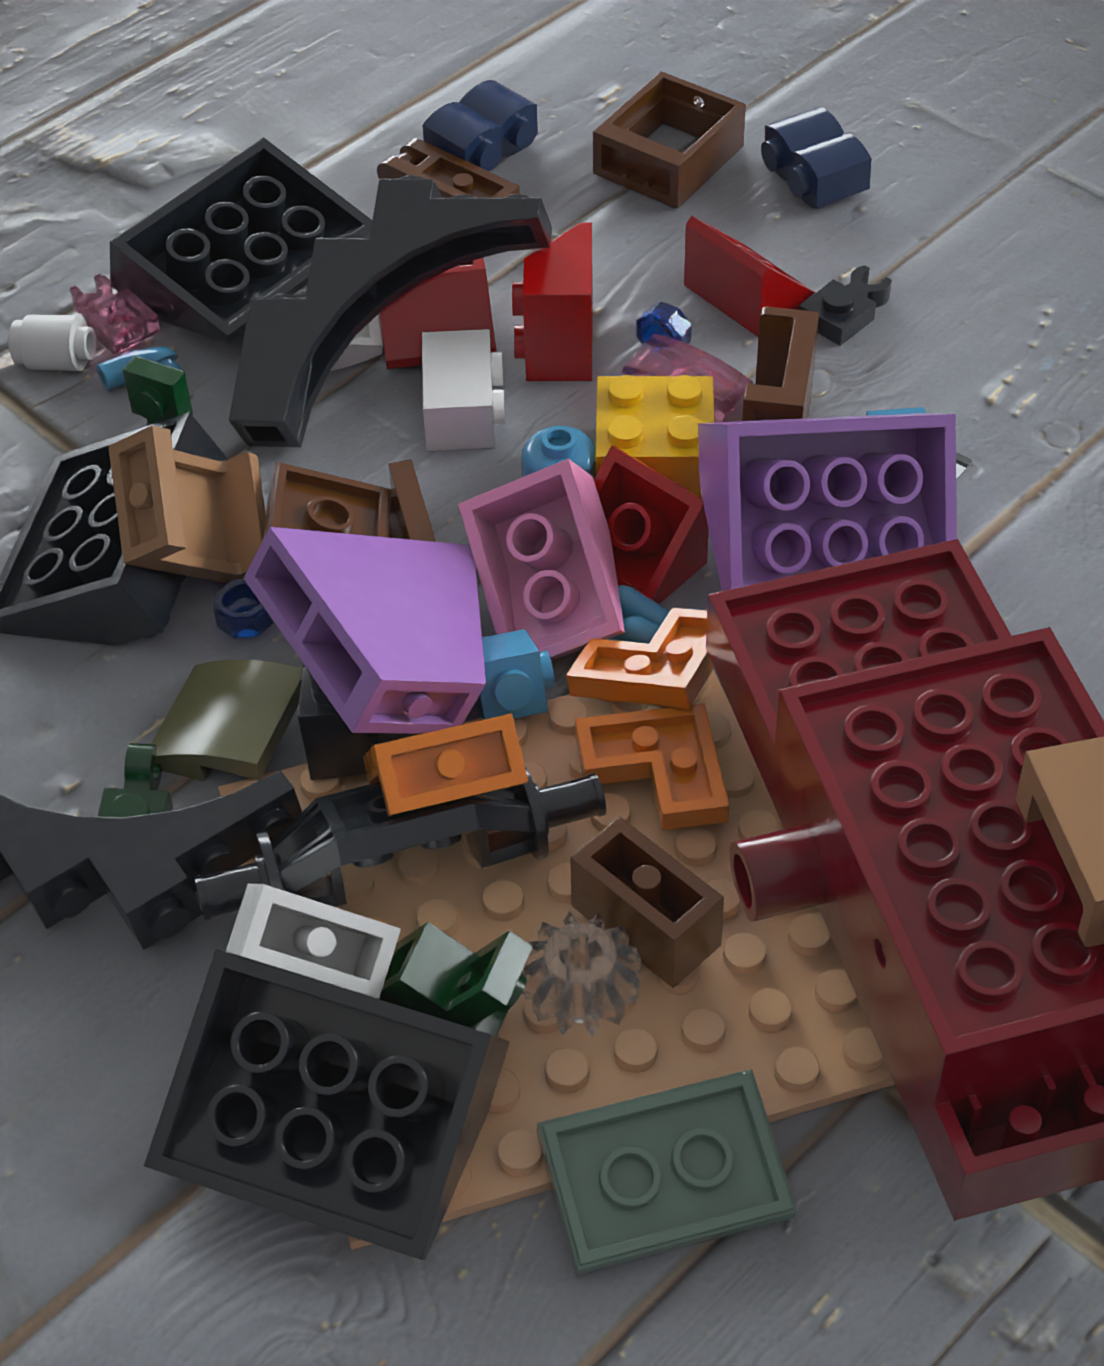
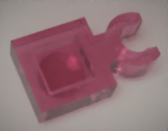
[70,274,160,355]

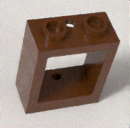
[593,71,746,209]

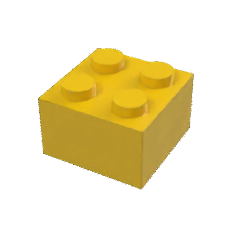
[595,375,714,498]

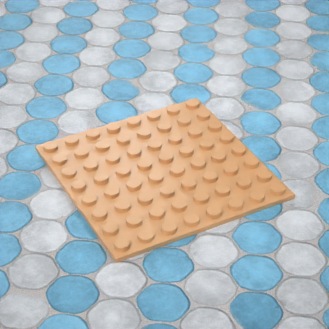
[218,670,895,1250]

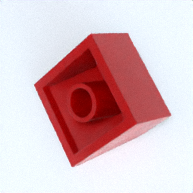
[512,222,593,381]

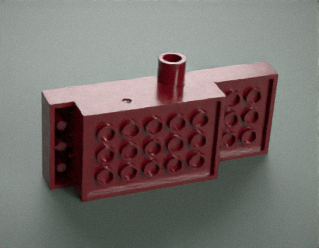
[705,539,1104,1221]

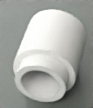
[8,315,96,371]

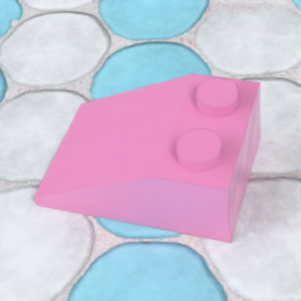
[458,458,625,661]

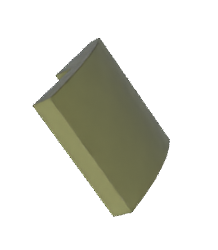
[151,660,303,781]

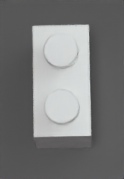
[422,329,505,451]
[226,884,401,999]

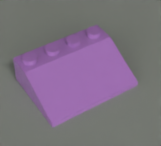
[698,413,957,591]

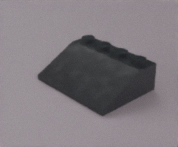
[109,137,372,343]
[0,412,228,645]
[144,949,510,1260]

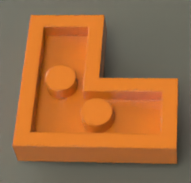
[566,608,714,709]
[575,703,730,831]

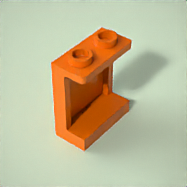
[363,713,528,816]

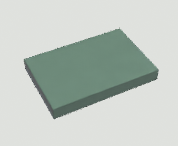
[536,1069,797,1276]

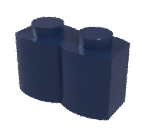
[422,80,538,171]
[761,107,872,208]

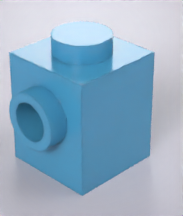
[475,629,555,720]

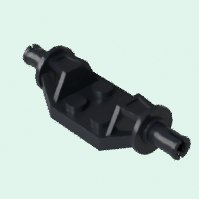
[194,766,606,921]

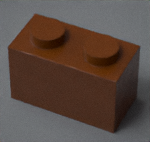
[570,816,724,988]

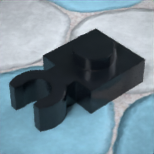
[799,265,892,346]

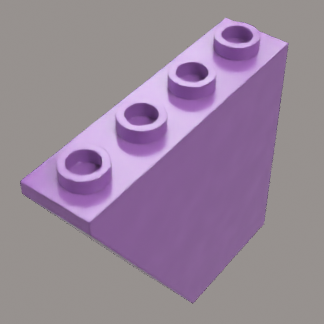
[244,527,486,734]

